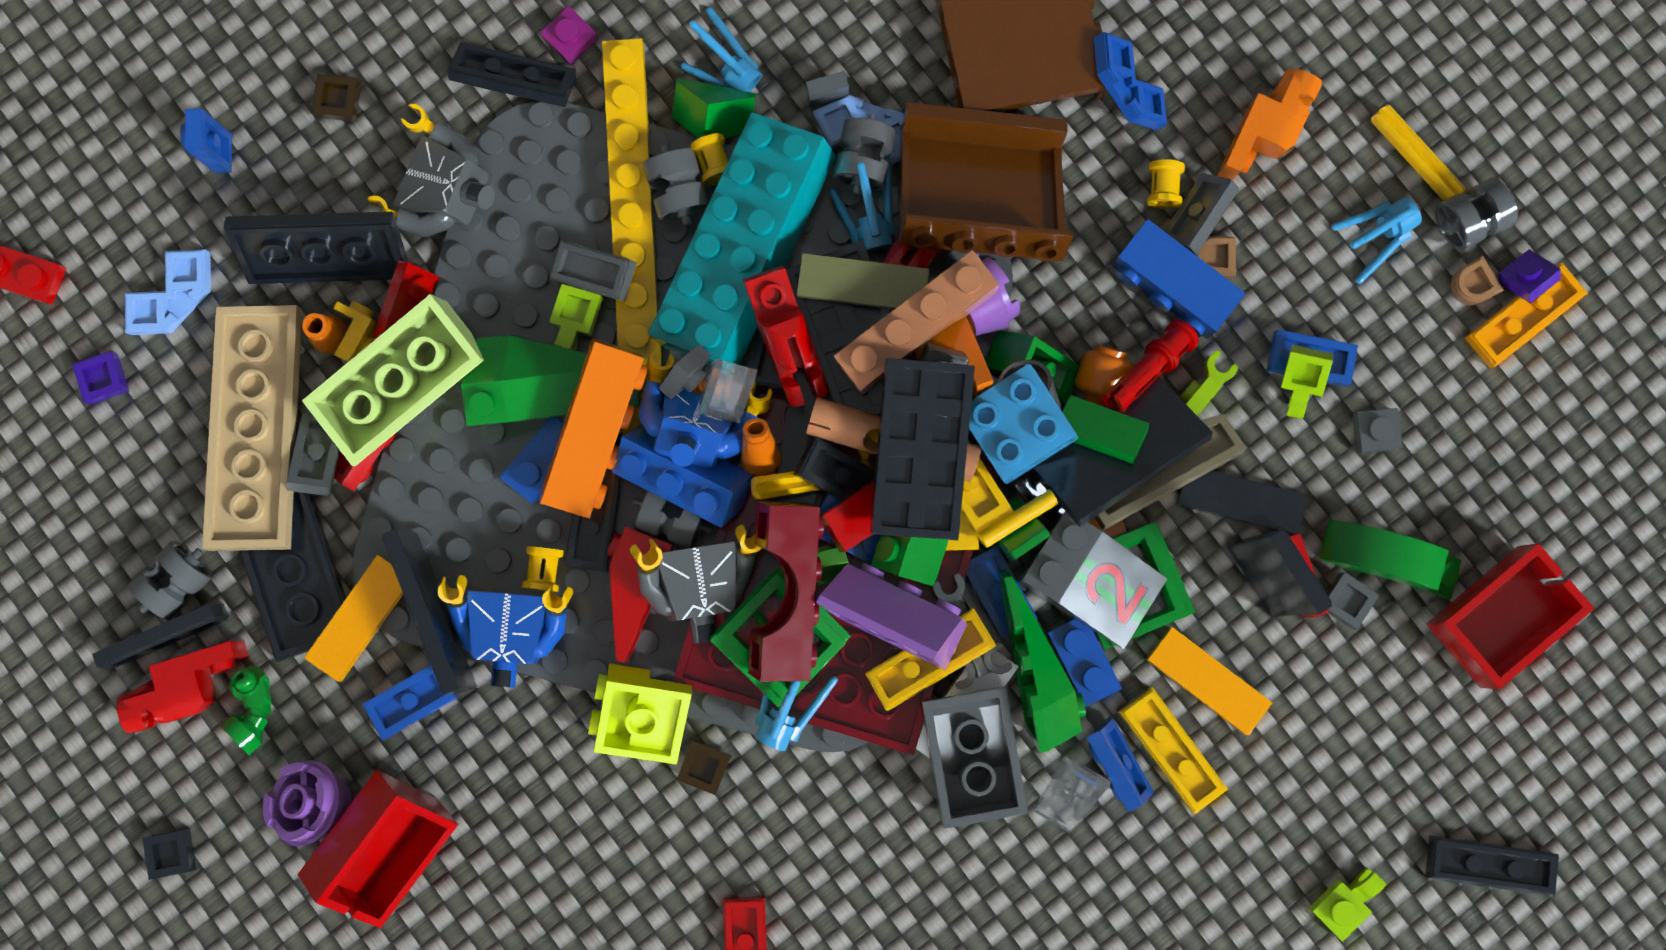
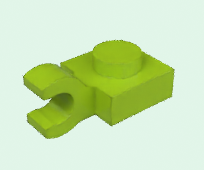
[549,284,603,351]
[1281,345,1334,419]
[1179,350,1238,416]
[1309,867,1387,942]

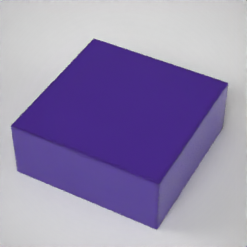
[72,351,129,405]

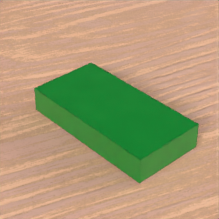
[1062,395,1149,464]

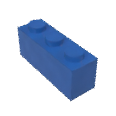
[1112,219,1246,339]
[612,424,754,528]

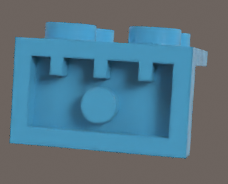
[969,364,1079,484]

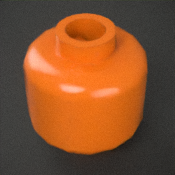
[1075,344,1134,407]

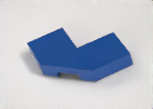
[1094,32,1167,130]

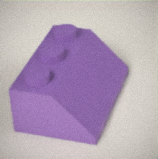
[816,563,968,670]

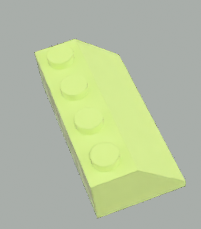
[302,294,484,466]

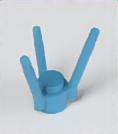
[680,7,762,92]
[829,157,896,253]
[1331,197,1422,284]
[754,676,838,751]

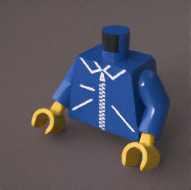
[638,350,772,469]
[438,575,573,688]

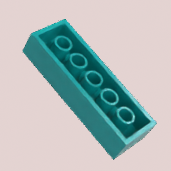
[648,112,836,376]

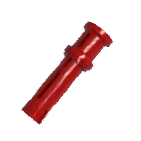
[1101,319,1199,413]

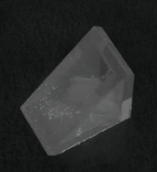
[698,359,757,423]
[1034,755,1111,833]

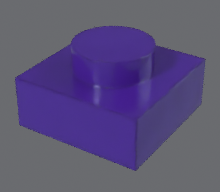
[1498,249,1561,303]

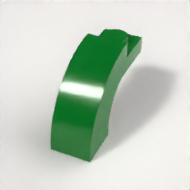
[1319,519,1462,599]

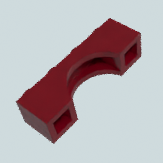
[748,501,824,682]

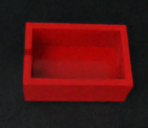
[1426,543,1595,689]
[297,770,459,929]

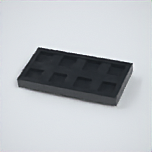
[786,240,909,415]
[870,358,975,540]

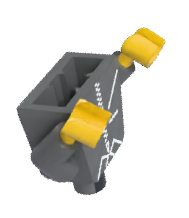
[367,104,495,237]
[630,525,762,644]

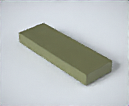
[797,253,929,309]

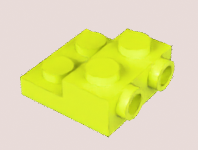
[588,663,692,764]

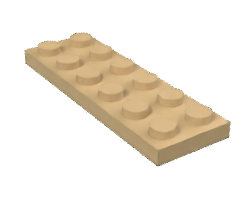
[202,305,302,551]

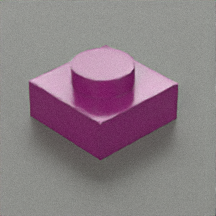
[540,6,599,65]

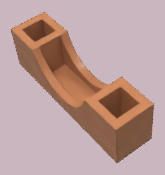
[834,250,999,395]

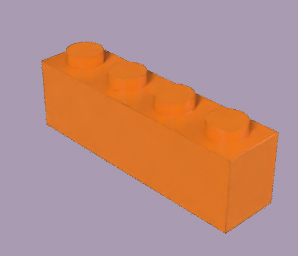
[539,338,648,519]

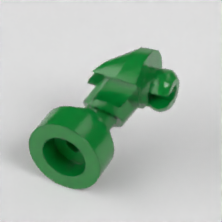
[220,666,272,756]

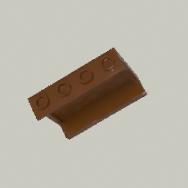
[935,0,1106,112]
[899,102,1073,261]

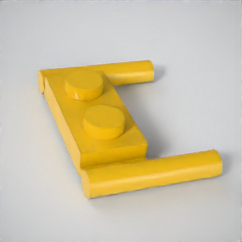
[961,429,1058,548]

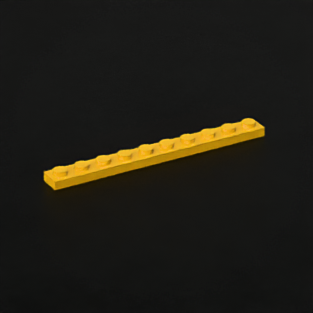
[602,38,663,436]

